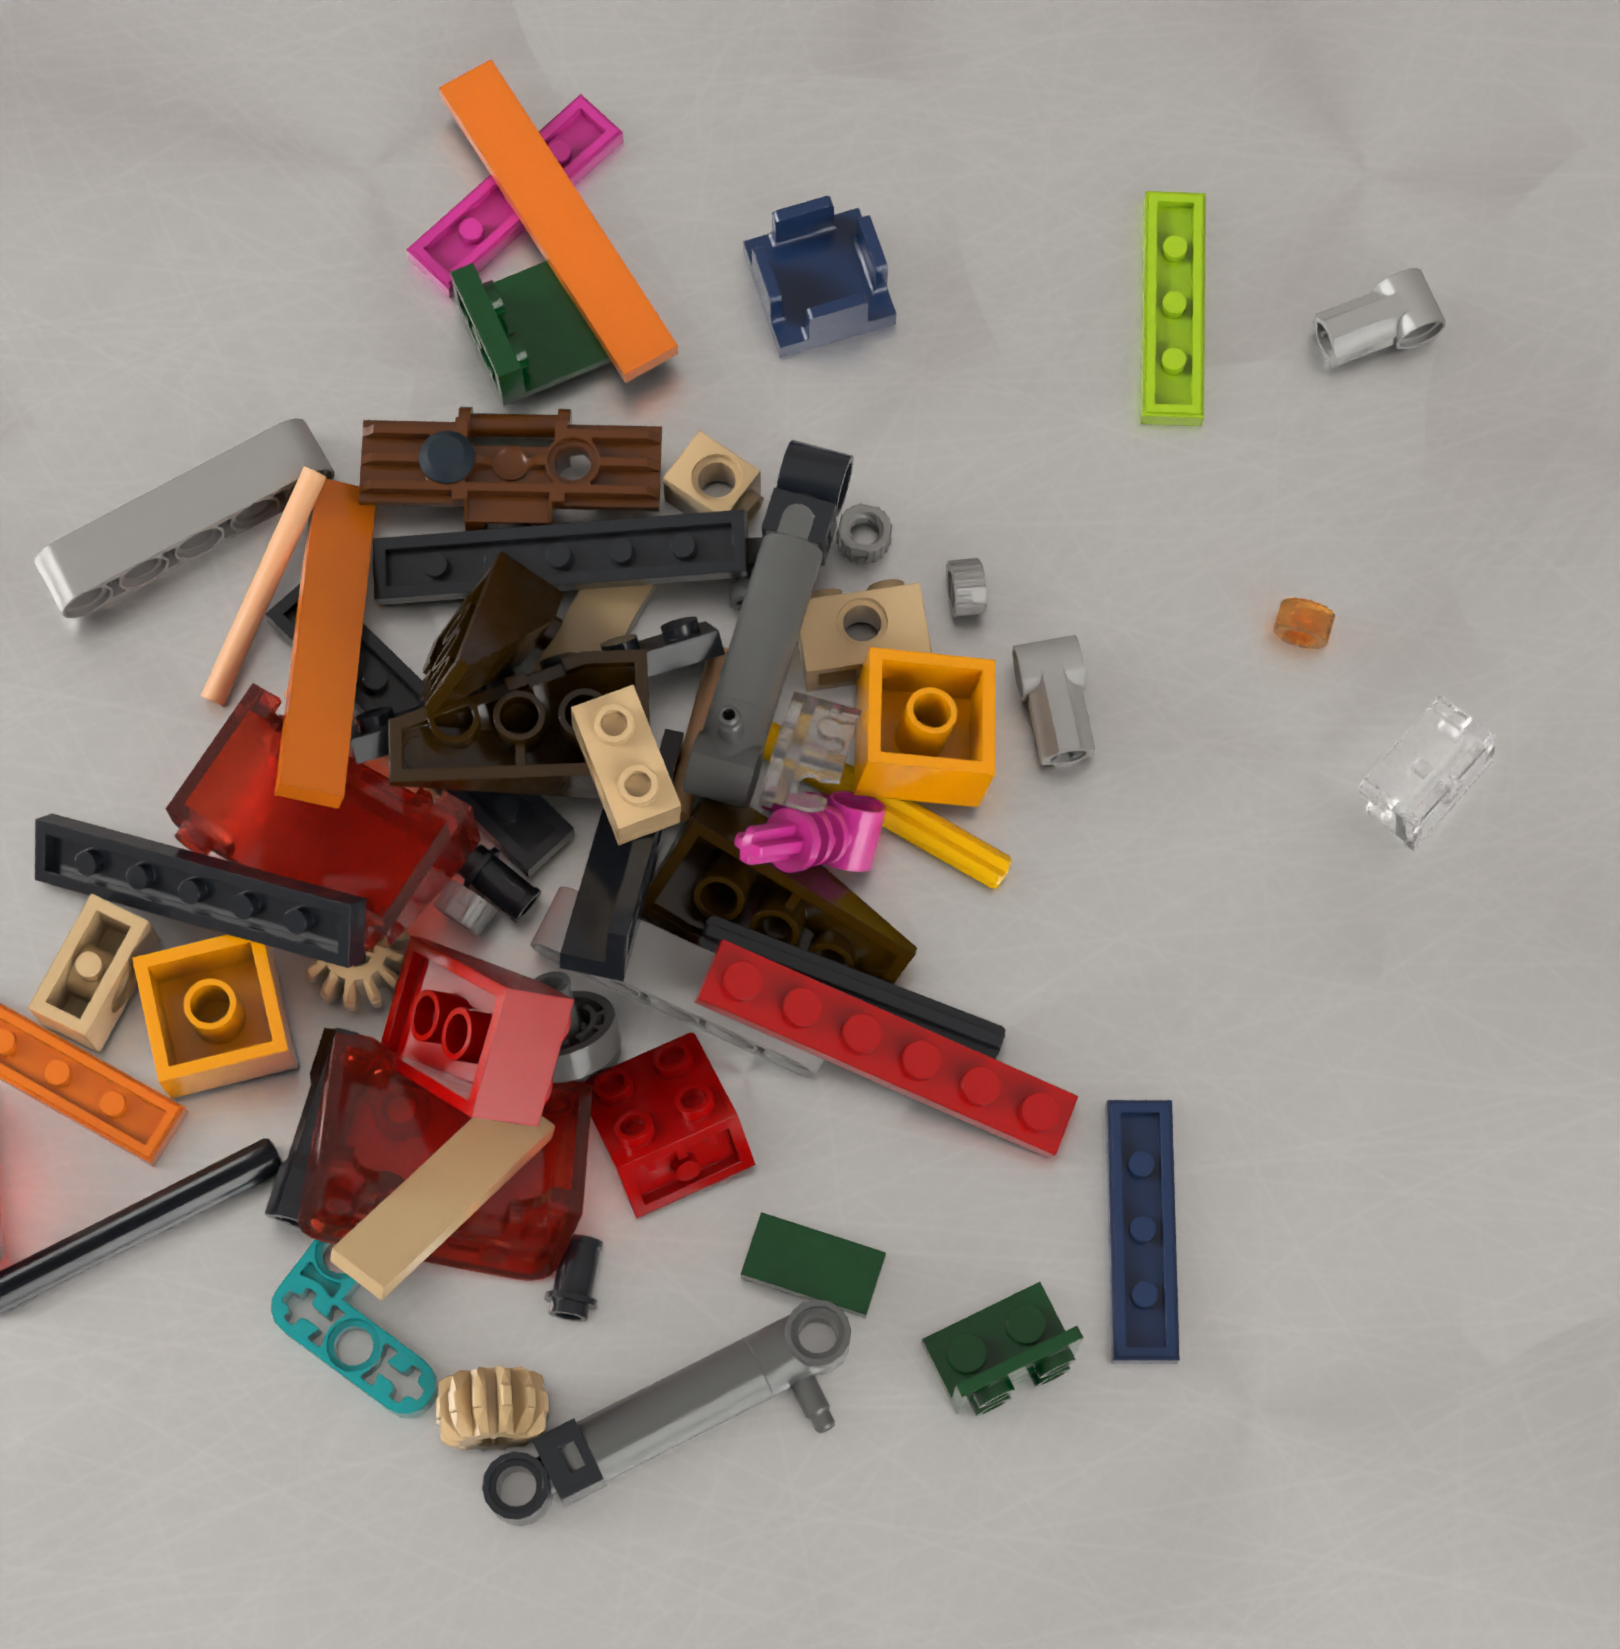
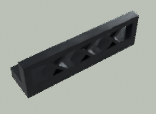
[560,729,684,982]

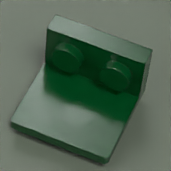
[450,261,611,406]
[921,1282,1084,1417]

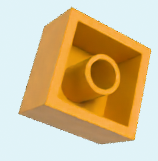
[854,647,996,807]
[132,934,298,1099]

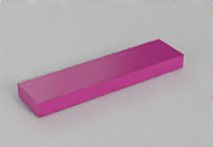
[406,94,624,298]

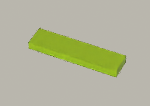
[1140,191,1206,426]

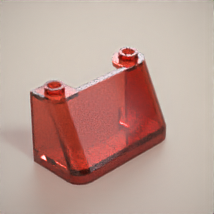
[166,683,481,952]
[298,1032,593,1281]

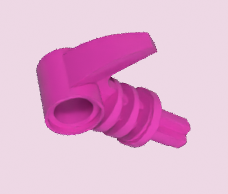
[734,790,886,873]

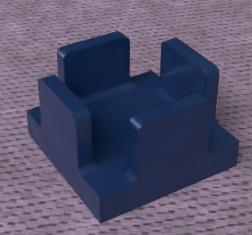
[743,196,897,358]

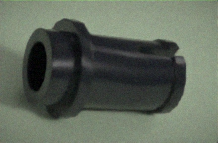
[457,844,542,923]
[544,1234,603,1322]

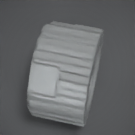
[836,503,892,565]
[946,558,987,617]
[433,878,498,936]

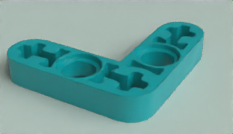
[271,1171,438,1418]

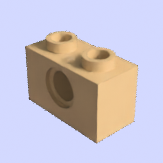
[798,579,932,692]
[571,685,681,845]
[28,893,161,1053]

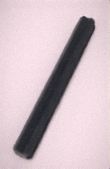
[698,916,1005,1059]
[0,1138,283,1314]

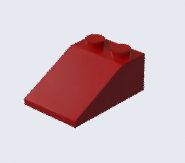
[376,935,574,1127]

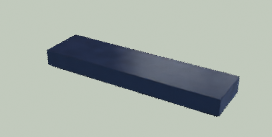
[1105,1100,1180,1364]

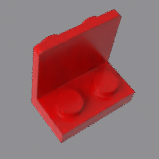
[577,1032,756,1219]

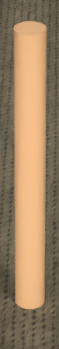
[201,467,327,706]

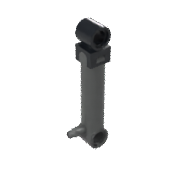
[683,440,854,809]
[482,1299,851,1526]

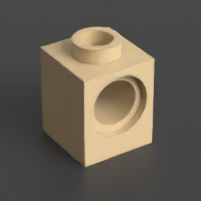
[663,430,764,525]

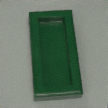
[740,1212,886,1318]

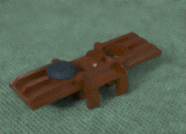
[358,407,662,531]

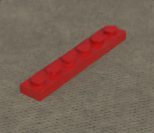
[694,939,1078,1158]

